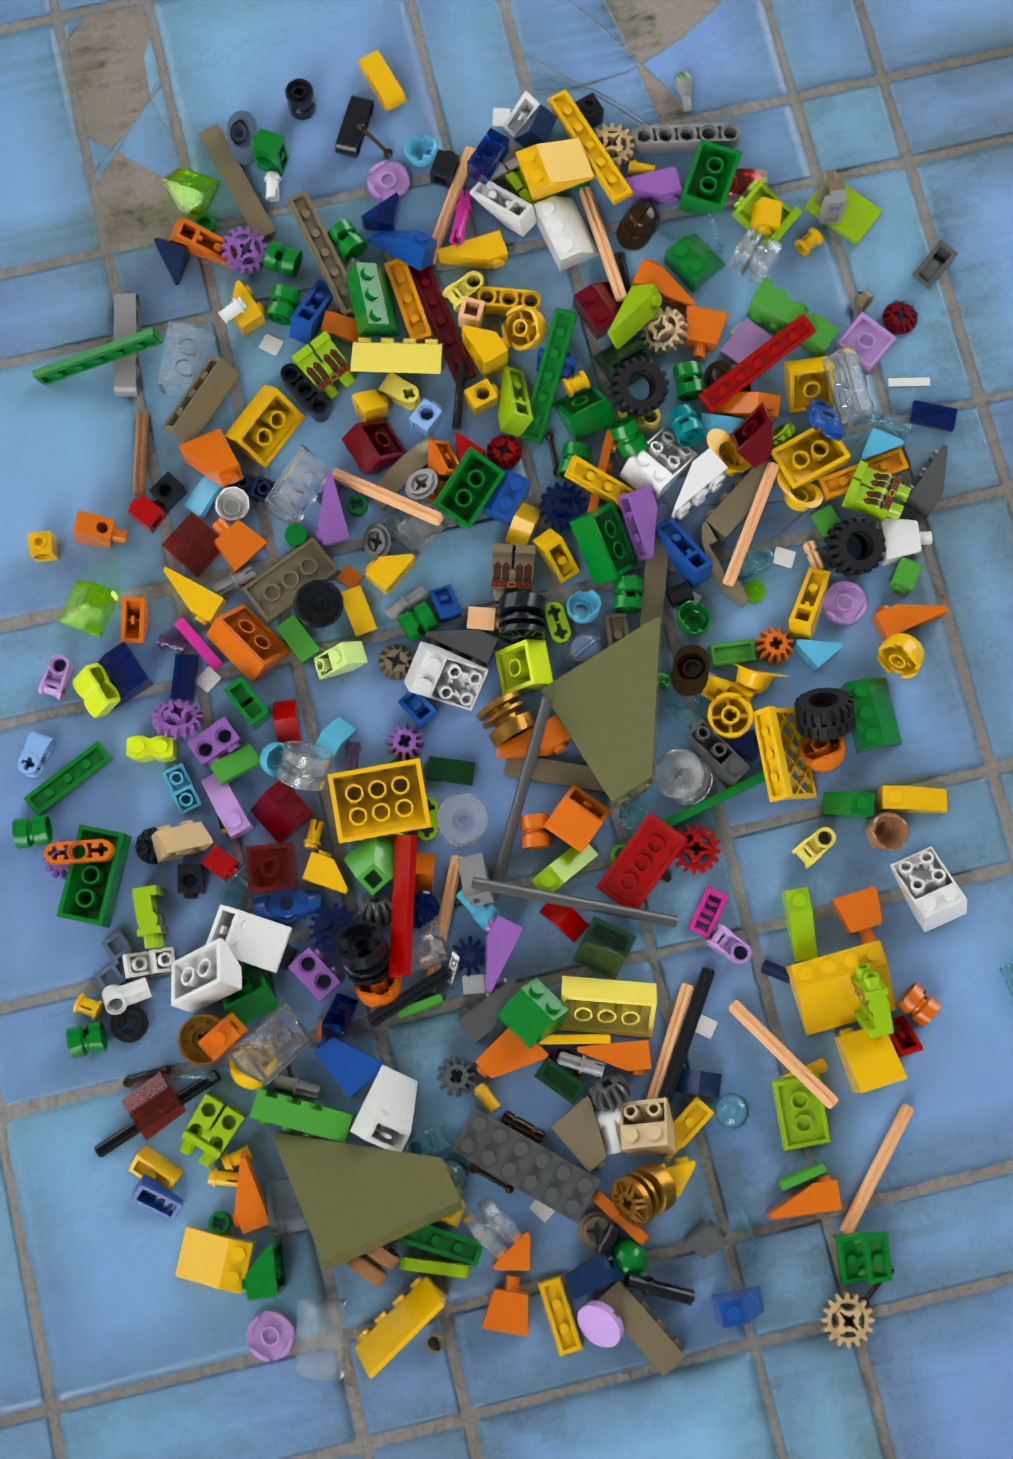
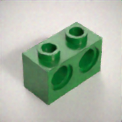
[223,676,272,731]

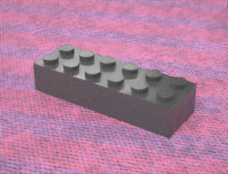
[451,1107,601,1224]

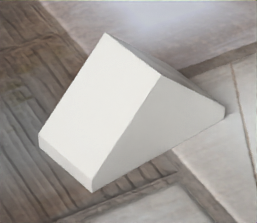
[502,91,540,137]

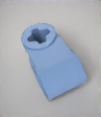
[17,731,55,778]

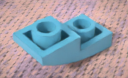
[699,413,745,437]
[184,476,227,518]
[161,762,202,814]

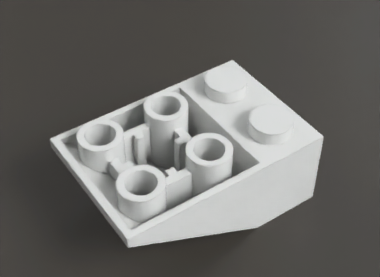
[619,427,698,500]
[671,448,728,521]
[404,641,489,711]
[890,846,967,932]
[206,904,292,973]
[350,1065,418,1152]

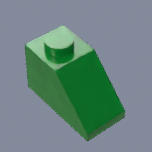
[822,791,875,820]

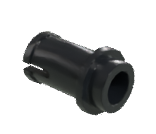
[595,1223,622,1257]

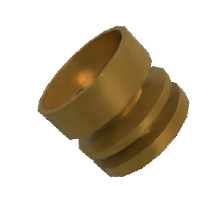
[476,691,535,750]
[177,1012,228,1065]
[611,1162,677,1226]

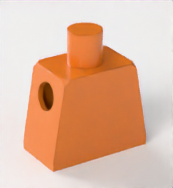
[684,305,728,361]
[73,510,128,549]
[212,517,267,573]
[830,886,882,944]
[198,1013,248,1062]
[482,1274,528,1337]

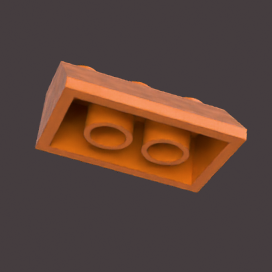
[206,604,292,683]

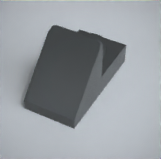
[912,239,958,289]

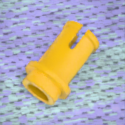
[627,159,655,177]
[303,819,325,850]
[472,1081,501,1113]
[221,1145,253,1171]
[208,1168,239,1188]

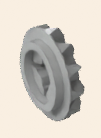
[405,468,440,502]

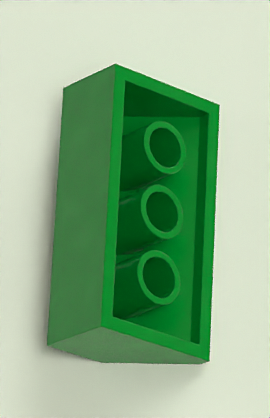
[57,824,132,928]

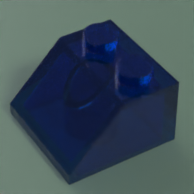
[98,642,154,709]

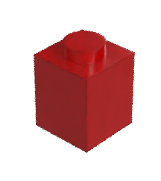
[127,494,167,533]
[201,844,241,882]

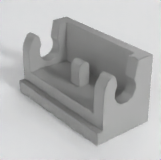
[457,853,494,906]

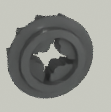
[363,523,394,559]

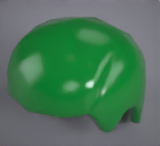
[677,600,712,636]
[609,1238,648,1276]

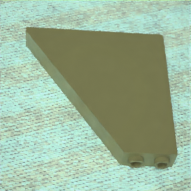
[541,616,663,807]
[272,1133,465,1271]

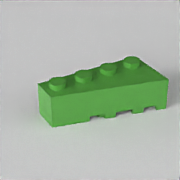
[746,277,839,357]
[250,1088,355,1143]

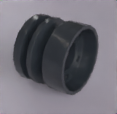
[293,579,344,628]
[498,592,546,644]
[335,921,390,986]

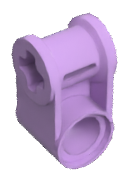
[38,655,75,701]
[705,924,751,965]

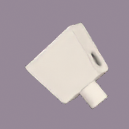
[877,518,932,565]

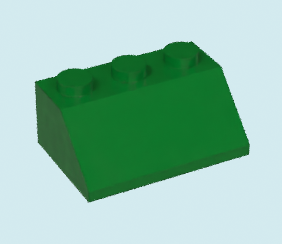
[679,139,742,215]
[346,262,400,336]
[433,447,506,529]
[569,501,638,585]
[841,678,902,753]
[242,1238,286,1301]

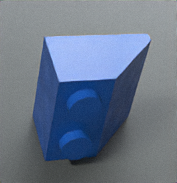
[480,470,531,526]

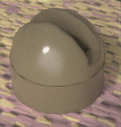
[854,291,874,311]
[425,1331,446,1353]

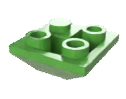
[343,836,395,896]

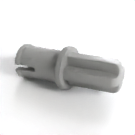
[212,564,257,596]
[385,586,428,622]
[557,1052,606,1078]
[272,1073,321,1099]

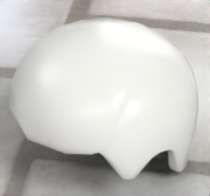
[215,486,250,522]

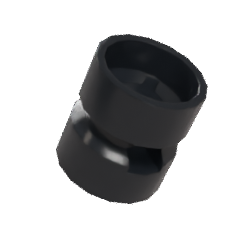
[285,78,316,120]

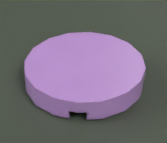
[367,160,410,203]
[822,581,867,626]
[577,1300,624,1348]
[246,1310,295,1362]

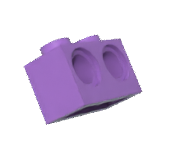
[187,716,243,768]
[288,947,343,1002]

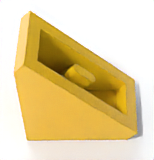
[505,502,544,545]

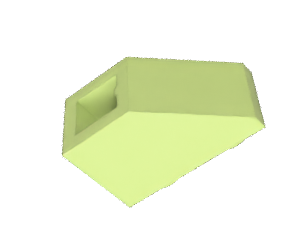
[313,641,368,680]

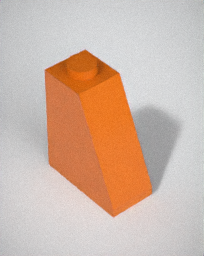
[179,428,244,487]
[475,1028,549,1079]

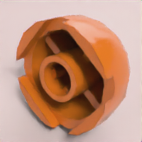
[798,736,846,772]
[354,976,402,1009]

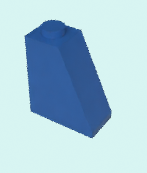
[314,1037,388,1098]
[712,1286,764,1328]

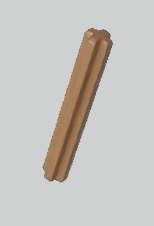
[132,410,149,496]

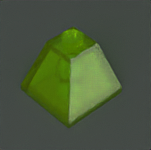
[162,167,220,218]
[59,580,118,637]

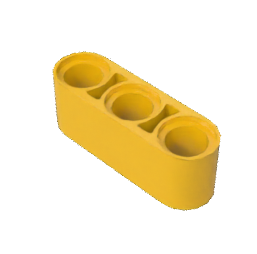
[358,50,407,112]
[477,287,541,316]

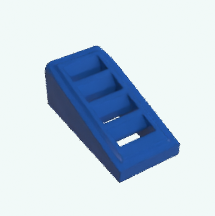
[130,1174,185,1222]

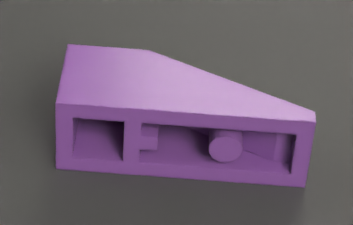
[624,166,682,205]
[314,471,350,545]
[617,485,657,561]
[484,915,523,993]

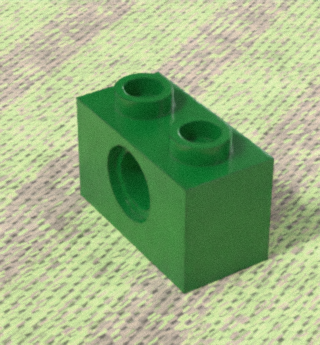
[251,128,289,177]

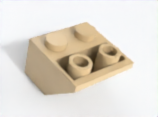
[620,1097,676,1157]

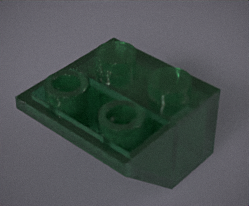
[593,336,656,386]
[572,916,637,980]

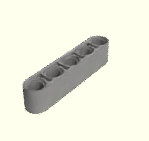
[633,123,740,155]
[114,293,140,397]

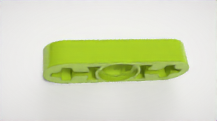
[399,1255,470,1278]

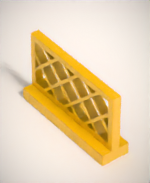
[753,706,817,802]

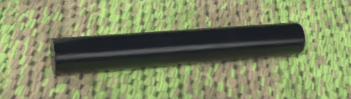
[452,362,467,430]

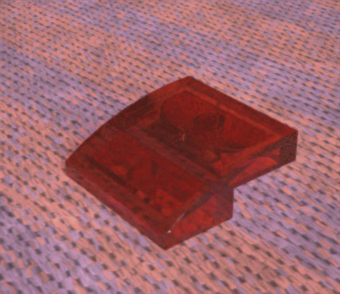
[162,512,220,578]
[121,1071,187,1140]

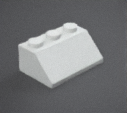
[533,196,600,271]
[171,938,242,1013]

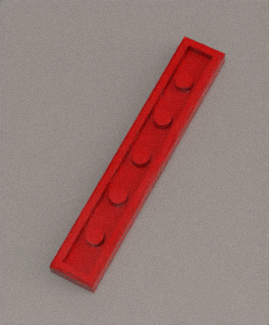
[697,313,817,414]
[388,835,417,979]

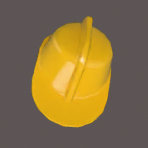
[706,428,750,476]
[777,469,823,512]
[733,663,787,694]

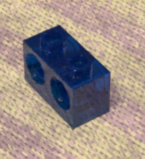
[467,128,509,186]

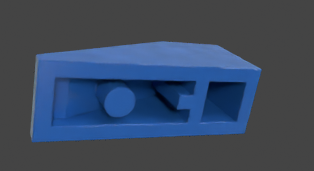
[367,230,437,271]
[289,280,333,344]
[655,517,713,589]

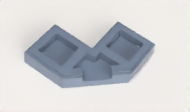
[94,929,135,990]

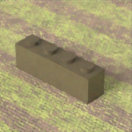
[162,356,240,444]
[704,460,778,543]
[596,1279,685,1376]

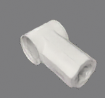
[102,977,152,1015]
[594,1107,623,1155]

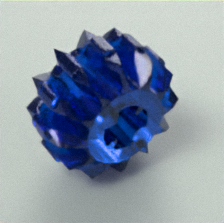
[413,890,441,928]
[449,936,485,977]

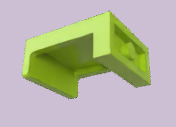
[731,177,803,249]

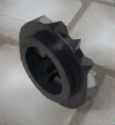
[135,827,162,864]
[110,1005,149,1043]

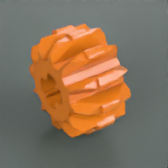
[755,626,794,665]

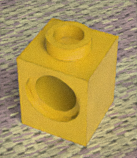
[464,378,500,416]
[28,531,59,562]

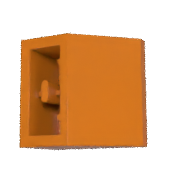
[543,784,612,853]

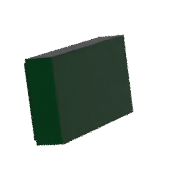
[426,756,475,786]
[534,1057,586,1104]

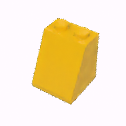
[834,1027,907,1093]

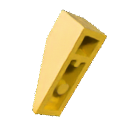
[437,230,508,269]
[163,566,227,626]
[789,567,831,640]
[877,786,948,813]

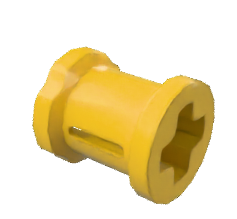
[794,227,824,257]
[562,370,590,398]
[73,993,104,1021]

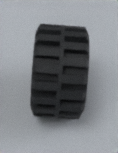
[608,356,669,417]
[823,517,886,576]
[794,687,855,741]

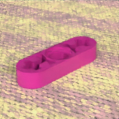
[173,616,224,672]

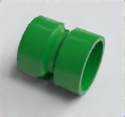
[328,219,367,262]
[263,240,303,278]
[265,284,301,326]
[672,361,705,401]
[609,415,648,457]
[557,441,592,481]
[613,575,643,614]
[397,601,439,643]
[12,814,53,849]
[66,1021,108,1059]

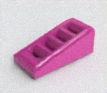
[688,885,729,939]

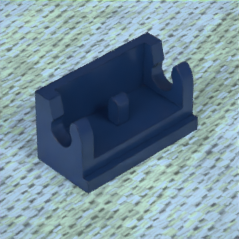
[564,1255,624,1300]

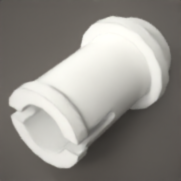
[264,171,281,202]
[218,296,248,324]

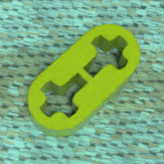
[544,602,571,645]
[417,797,439,842]

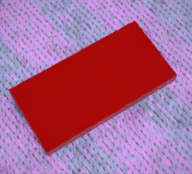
[596,812,688,908]

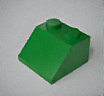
[663,234,725,293]
[553,384,616,441]
[221,964,279,1025]
[497,978,569,1049]

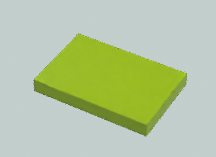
[804,185,883,246]
[771,1071,831,1151]

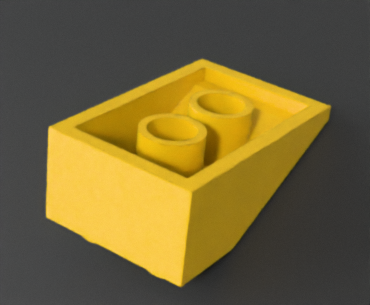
[515,138,594,202]
[771,427,851,490]
[175,1227,257,1294]

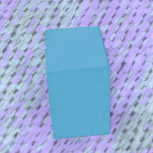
[857,428,904,463]
[793,639,843,672]
[311,716,357,766]

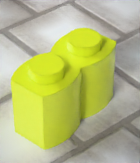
[72,663,121,718]
[126,736,178,763]

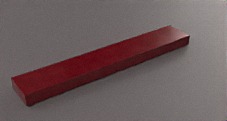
[408,265,476,385]

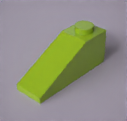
[607,284,663,349]
[498,365,533,437]
[531,844,598,892]
[780,887,818,962]

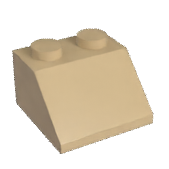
[151,820,213,863]

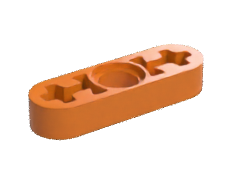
[44,839,115,865]
[591,1189,650,1247]

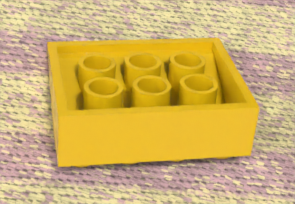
[328,758,432,844]
[785,940,896,1036]
[355,1274,447,1379]

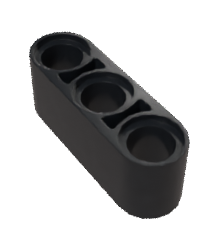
[335,95,374,158]
[280,363,331,422]

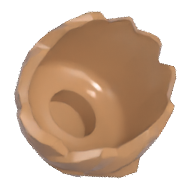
[864,811,910,851]

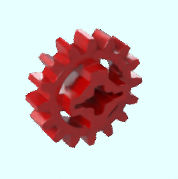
[675,824,721,875]

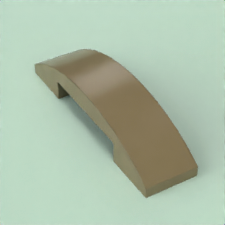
[370,434,437,510]
[699,521,749,607]

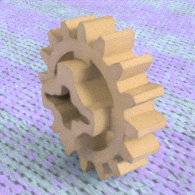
[594,123,635,170]
[640,307,688,356]
[820,1292,875,1348]

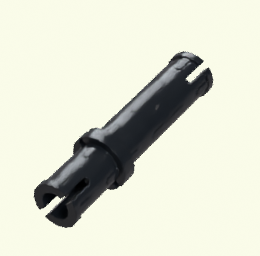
[623,1272,695,1306]

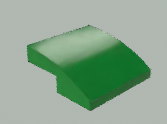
[835,1231,893,1285]

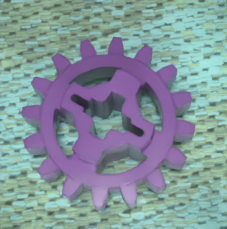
[220,226,268,275]
[152,699,203,740]

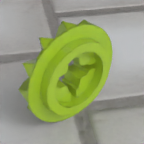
[772,422,796,449]

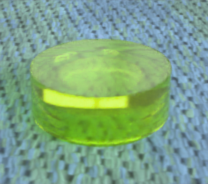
[743,580,765,604]

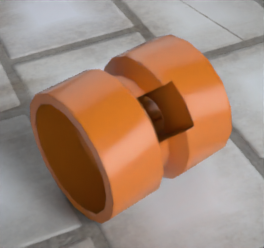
[519,813,552,850]
[896,982,942,1027]

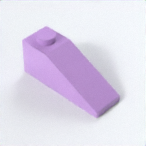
[201,774,254,841]

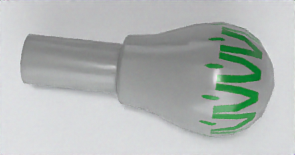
[674,71,693,114]

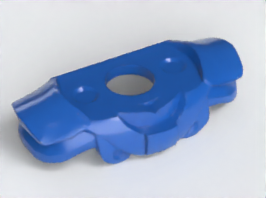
[806,398,845,441]
[253,890,321,925]

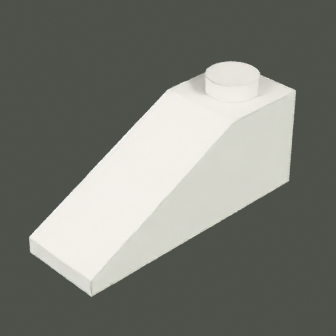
[469,177,537,237]

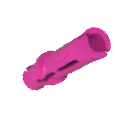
[450,190,473,246]

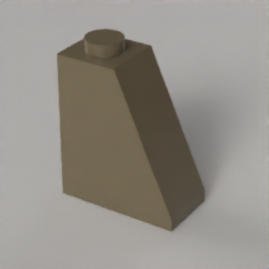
[551,1095,607,1172]

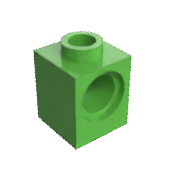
[887,557,923,595]

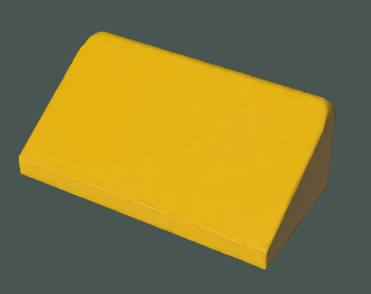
[128,1145,184,1191]

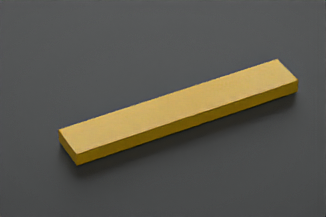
[547,89,633,205]

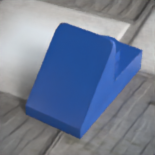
[429,584,462,623]
[398,692,439,730]

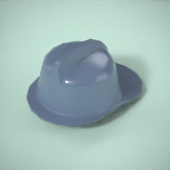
[223,111,258,165]
[563,625,607,669]

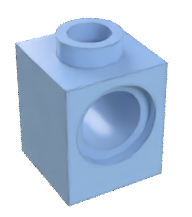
[409,398,443,437]

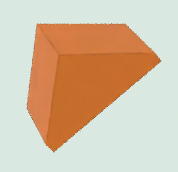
[427,440,459,476]
[120,596,150,643]
[414,853,436,901]
[492,1229,530,1271]

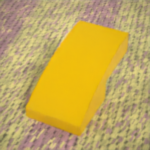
[341,585,377,637]
[701,675,755,703]

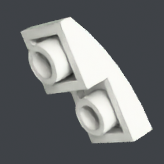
[122,947,175,979]

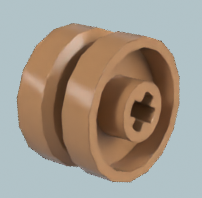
[345,1244,401,1287]

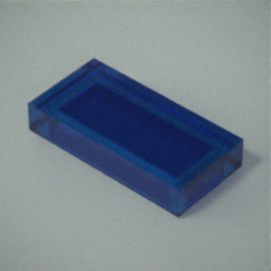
[909,400,958,432]
[170,654,200,701]

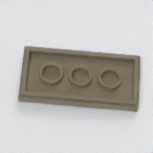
[241,536,341,625]

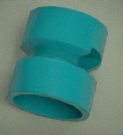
[667,404,705,447]

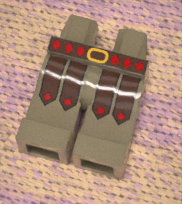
[491,543,536,604]

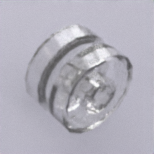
[275,741,334,791]
[654,748,713,805]
[437,793,488,848]
[462,1196,523,1259]

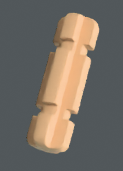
[803,540,827,571]

